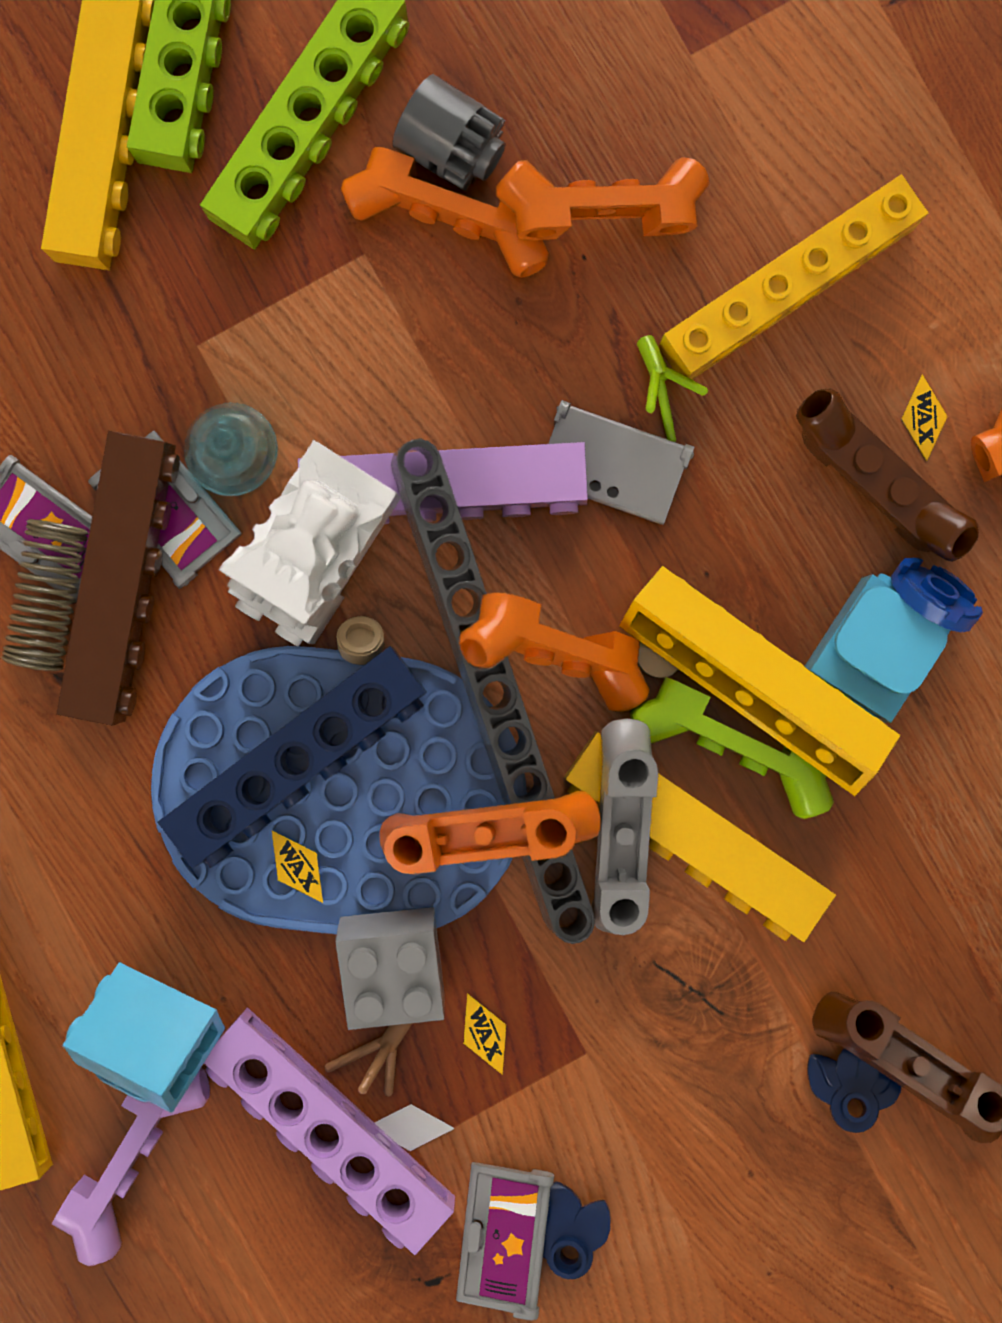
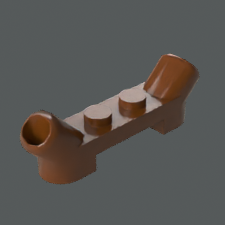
[796,389,979,562]
[812,992,1002,1143]

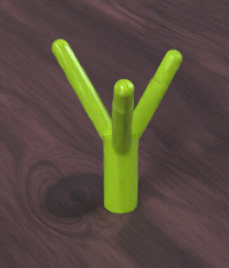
[637,335,708,442]

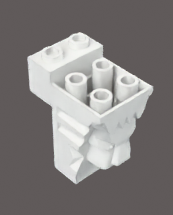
[219,440,401,647]

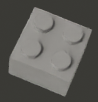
[336,907,445,1030]

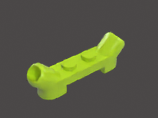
[630,677,834,819]

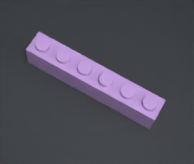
[298,442,588,524]

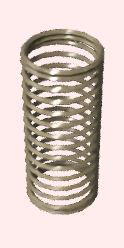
[1,519,89,671]

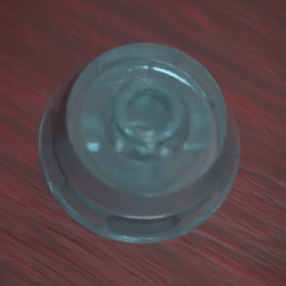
[184,403,278,496]

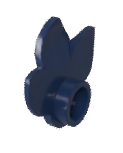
[807,1048,901,1133]
[543,1181,611,1279]

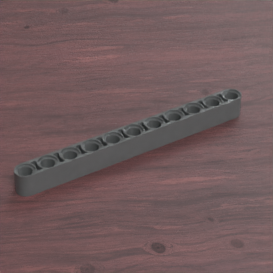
[391,439,595,944]

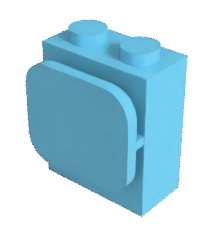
[804,573,951,723]
[62,962,225,1113]

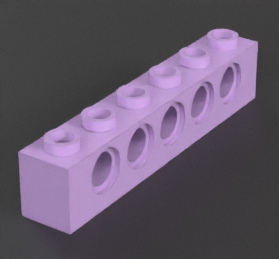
[204,1007,455,1255]

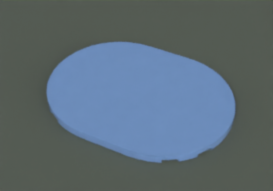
[151,646,527,935]

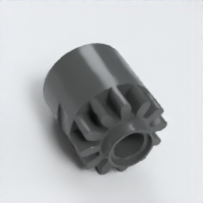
[392,74,506,192]

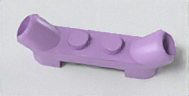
[52,1067,210,1266]

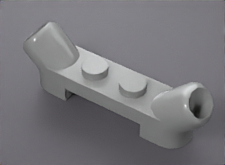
[591,718,658,935]

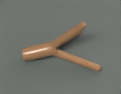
[324,1023,413,1097]

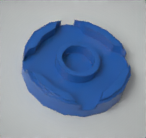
[891,558,983,632]

